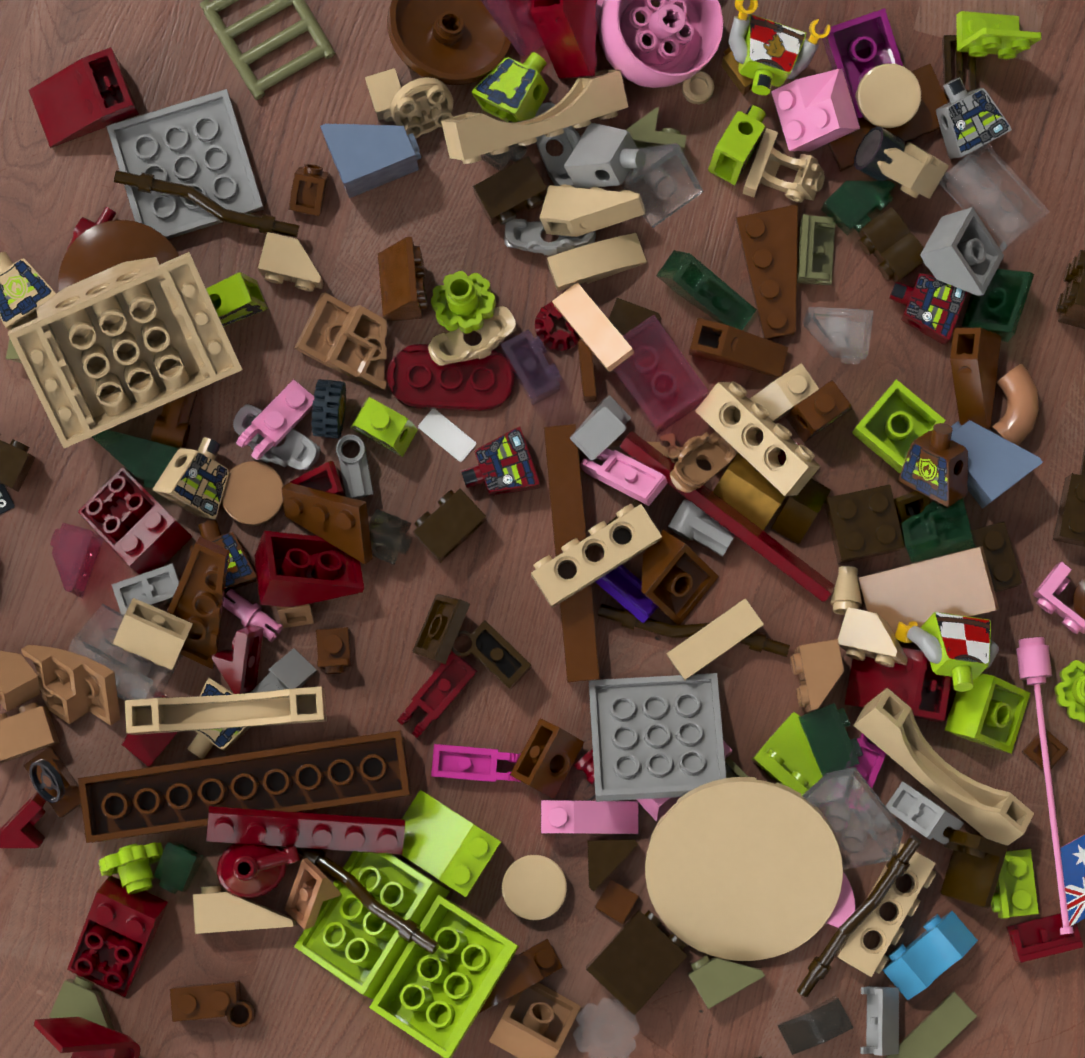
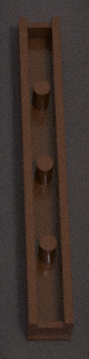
[544,424,600,683]

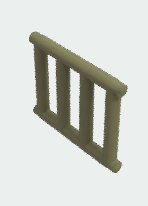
[199,0,336,100]

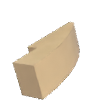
[547,233,647,292]

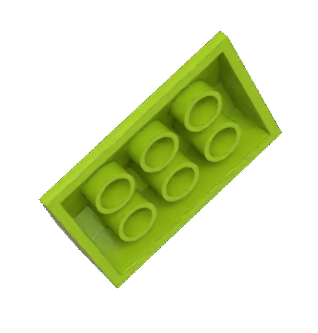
[294,851,450,1000]
[369,895,519,1058]

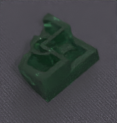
[902,497,975,563]

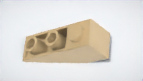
[540,184,646,237]

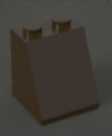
[586,910,687,1016]

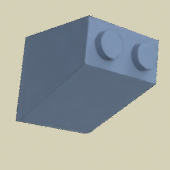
[320,124,421,198]
[951,420,1043,509]

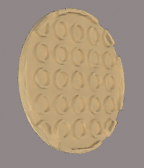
[645,777,843,961]

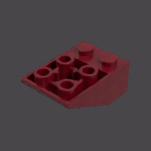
[531,0,598,79]
[29,47,139,148]
[77,467,193,575]
[844,648,952,722]
[67,876,168,997]

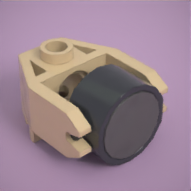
[854,127,949,199]

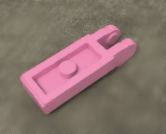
[236,379,314,460]
[579,448,668,506]

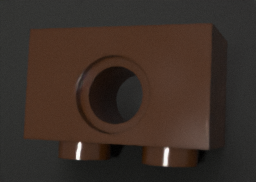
[510,718,584,799]

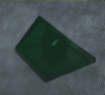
[962,269,1034,342]

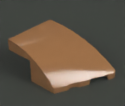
[294,292,387,390]
[22,645,120,726]

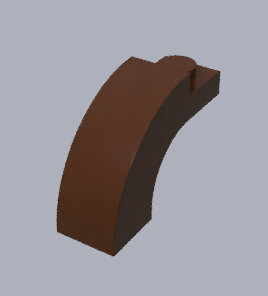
[478,938,563,1014]

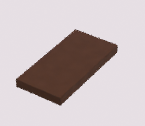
[828,64,949,172]

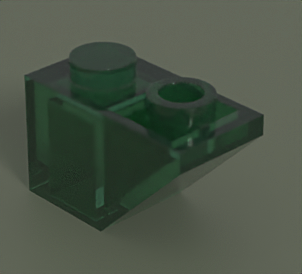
[821,181,895,236]

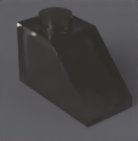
[777,996,853,1055]

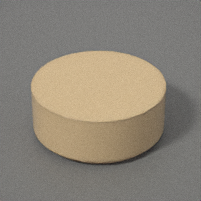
[682,71,714,104]

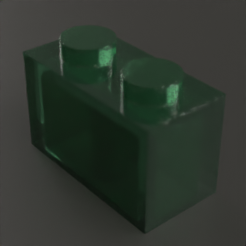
[798,703,863,779]

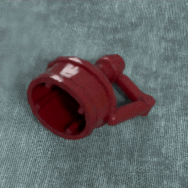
[216,843,300,898]

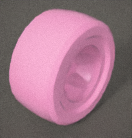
[598,0,723,88]

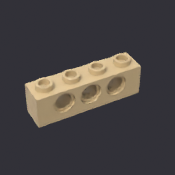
[695,381,820,496]
[531,504,662,608]
[835,843,936,977]

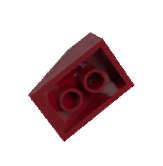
[254,531,364,607]

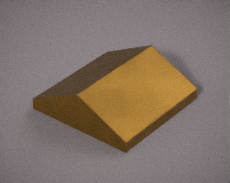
[712,452,786,530]

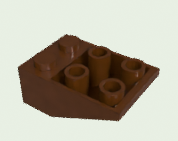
[378,237,428,322]

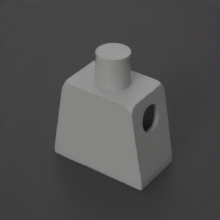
[564,123,646,188]

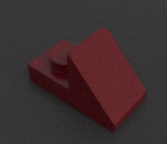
[211,625,264,694]
[0,792,46,848]

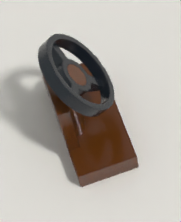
[23,747,81,818]

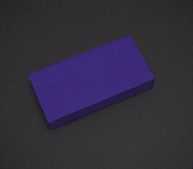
[595,565,658,624]

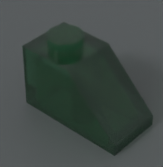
[154,842,205,894]

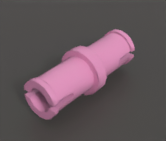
[223,589,283,642]

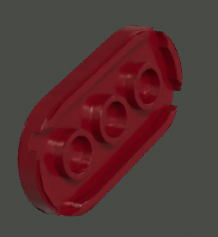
[387,344,514,411]

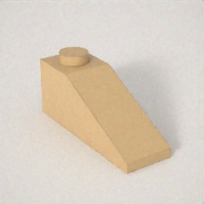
[733,363,819,435]
[193,886,296,934]

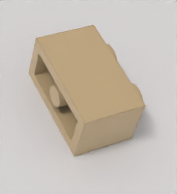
[112,598,192,670]

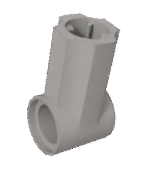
[336,435,374,499]
[668,499,735,557]

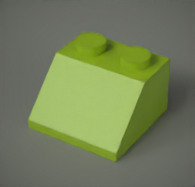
[945,673,1031,754]

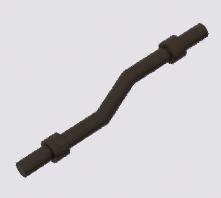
[114,170,300,238]
[598,604,790,657]
[797,835,921,997]
[296,847,440,954]

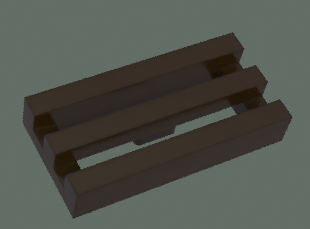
[942,35,977,99]

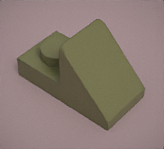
[626,107,687,155]

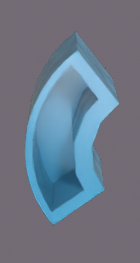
[882,911,978,1000]

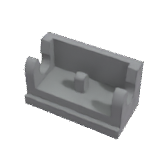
[111,563,180,616]
[885,781,964,844]
[860,986,899,1056]

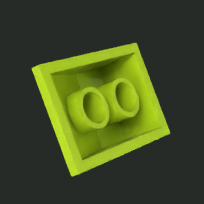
[401,790,502,897]

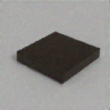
[412,594,470,664]

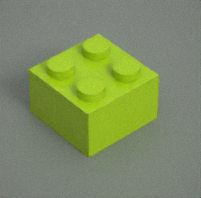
[852,379,946,473]

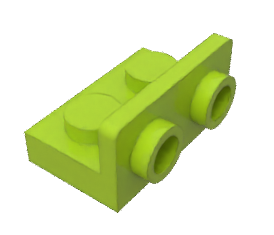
[991,849,1039,919]

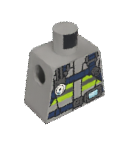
[936,77,1012,159]

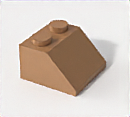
[489,982,581,1058]

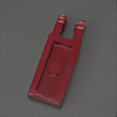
[397,651,478,739]

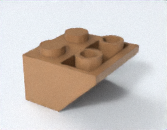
[790,639,844,713]

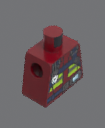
[889,274,967,345]
[461,427,540,496]

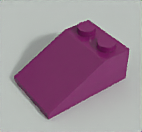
[819,8,903,119]

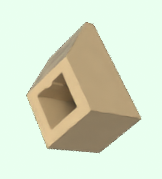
[258,232,324,292]
[838,607,908,667]

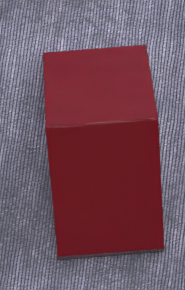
[290,461,346,497]

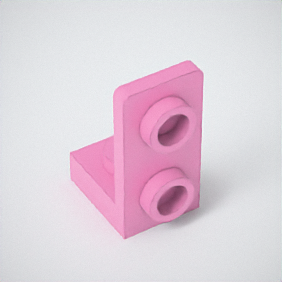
[1033,562,1085,634]

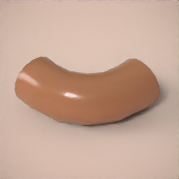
[991,363,1039,446]

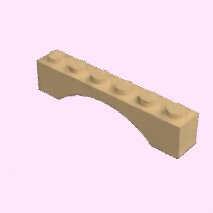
[441,69,628,164]
[125,687,327,735]
[853,688,1034,846]

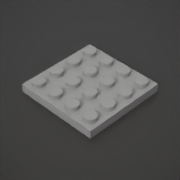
[106,89,264,239]
[589,673,726,802]

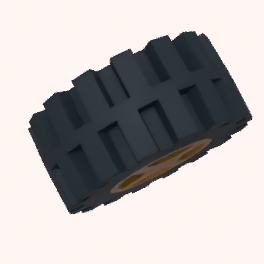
[311,379,346,438]

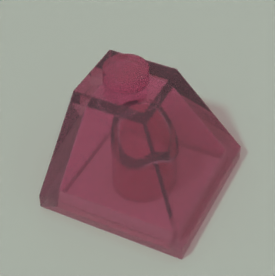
[50,523,104,598]

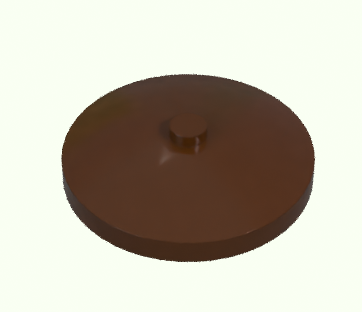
[387,0,513,85]
[58,220,180,292]

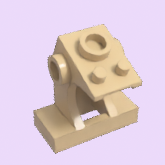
[743,128,825,203]

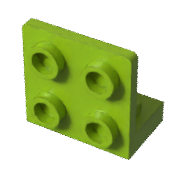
[956,11,1041,59]
[751,712,841,799]

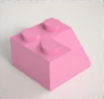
[771,69,860,152]

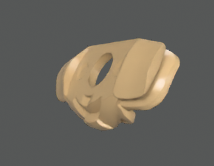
[428,306,516,365]

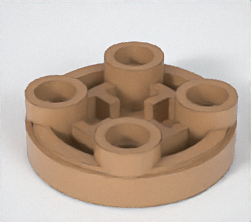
[221,461,284,527]

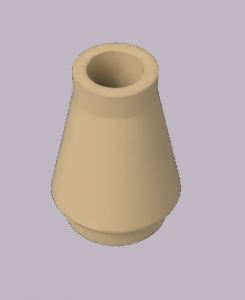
[830,566,862,615]

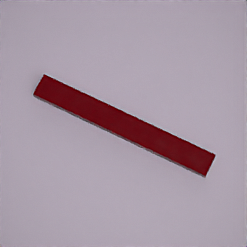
[620,431,835,602]

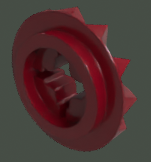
[535,301,581,351]

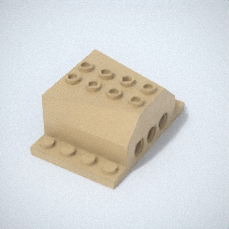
[8,252,242,448]

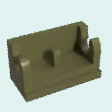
[797,214,836,285]

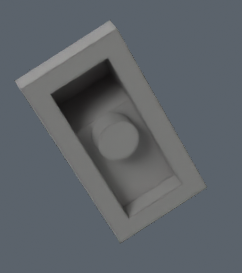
[570,395,631,461]
[250,648,317,693]

